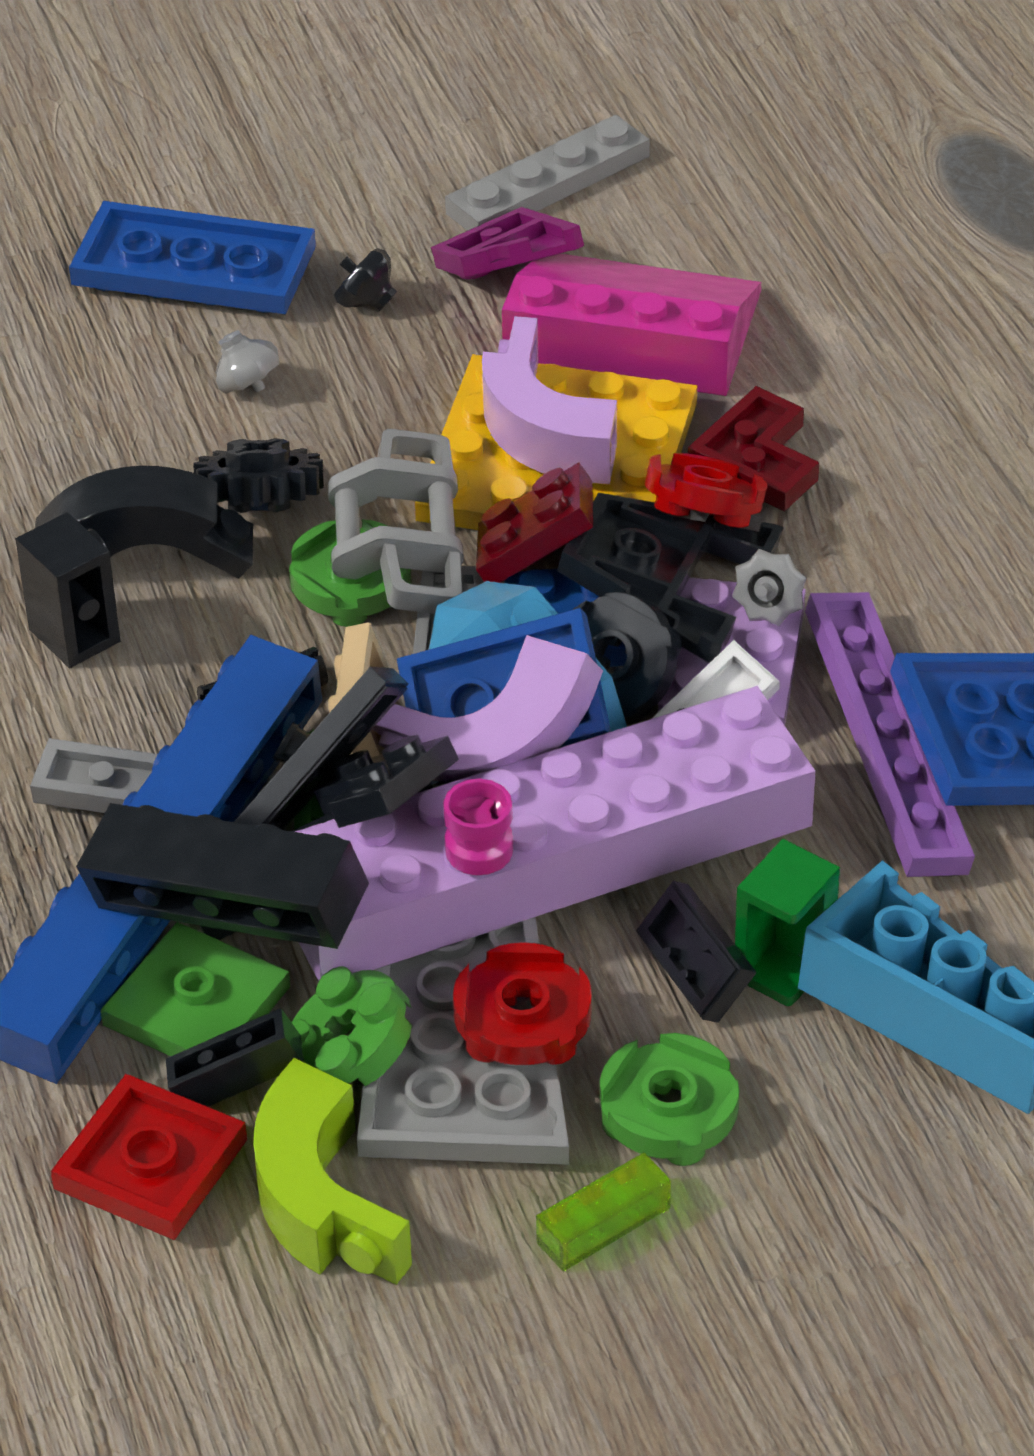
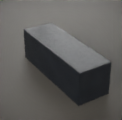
[166,1008,304,1107]

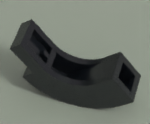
[35,466,254,579]

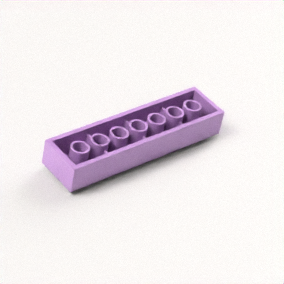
[295,686,815,981]

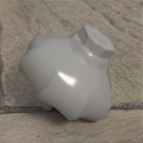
[215,330,279,394]
[732,549,807,626]

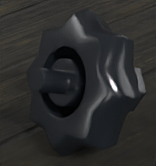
[334,248,397,311]

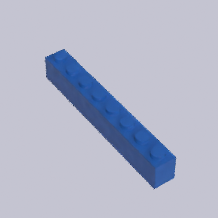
[0,635,322,1084]

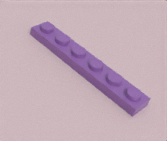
[805,592,975,877]

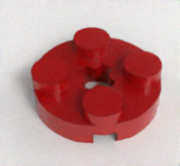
[644,453,767,528]
[453,942,592,1065]

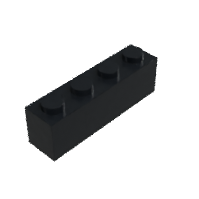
[76,803,369,949]

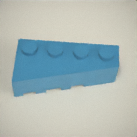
[798,860,1034,1114]

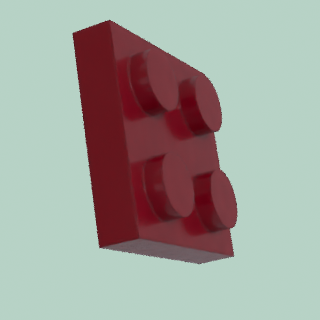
[476,462,593,583]

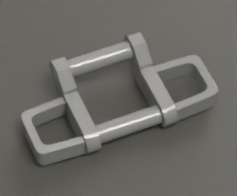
[328,429,464,614]

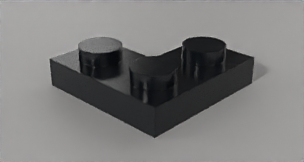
[313,735,459,828]

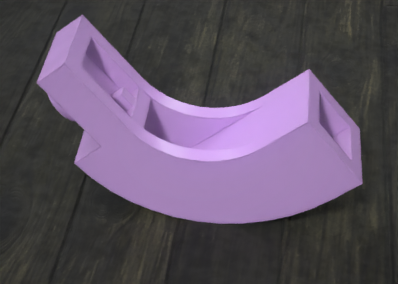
[482,316,617,484]
[373,635,603,783]

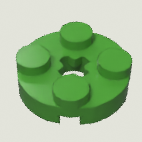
[289,519,412,627]
[292,966,412,1086]
[600,1033,739,1166]

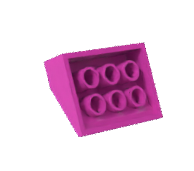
[502,253,762,396]

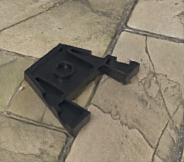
[557,493,784,663]

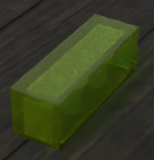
[536,1152,671,1272]

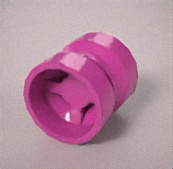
[443,778,513,876]

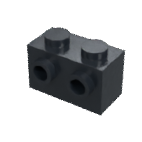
[15,512,121,669]

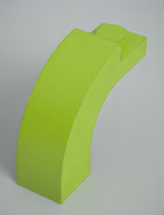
[253,1058,412,1285]

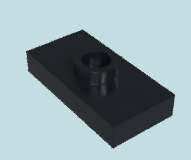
[636,881,757,1023]

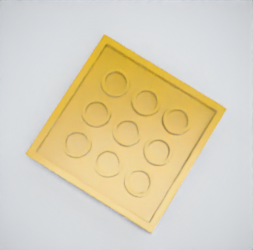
[415,354,697,530]

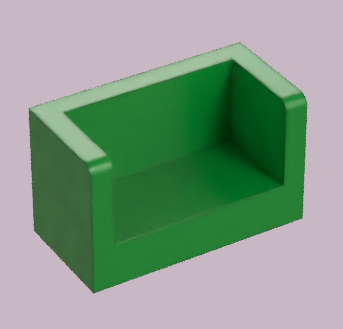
[735,838,840,1006]

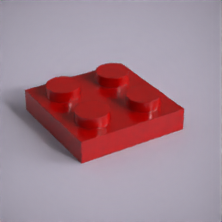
[50,1074,247,1240]

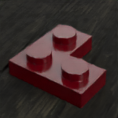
[688,386,819,512]

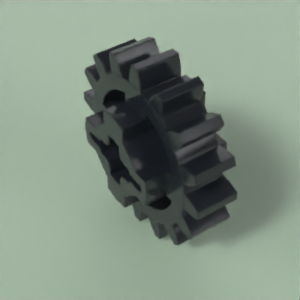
[193,438,324,513]

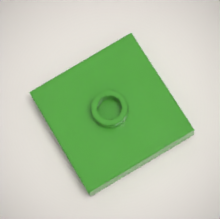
[101,922,290,1056]

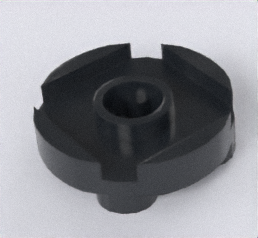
[573,592,682,719]

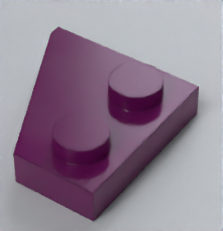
[431,207,584,280]

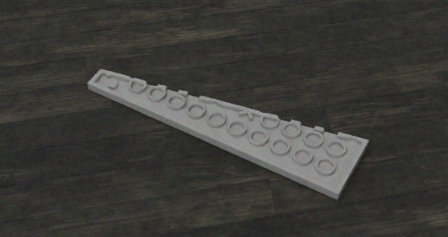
[357,566,569,1165]

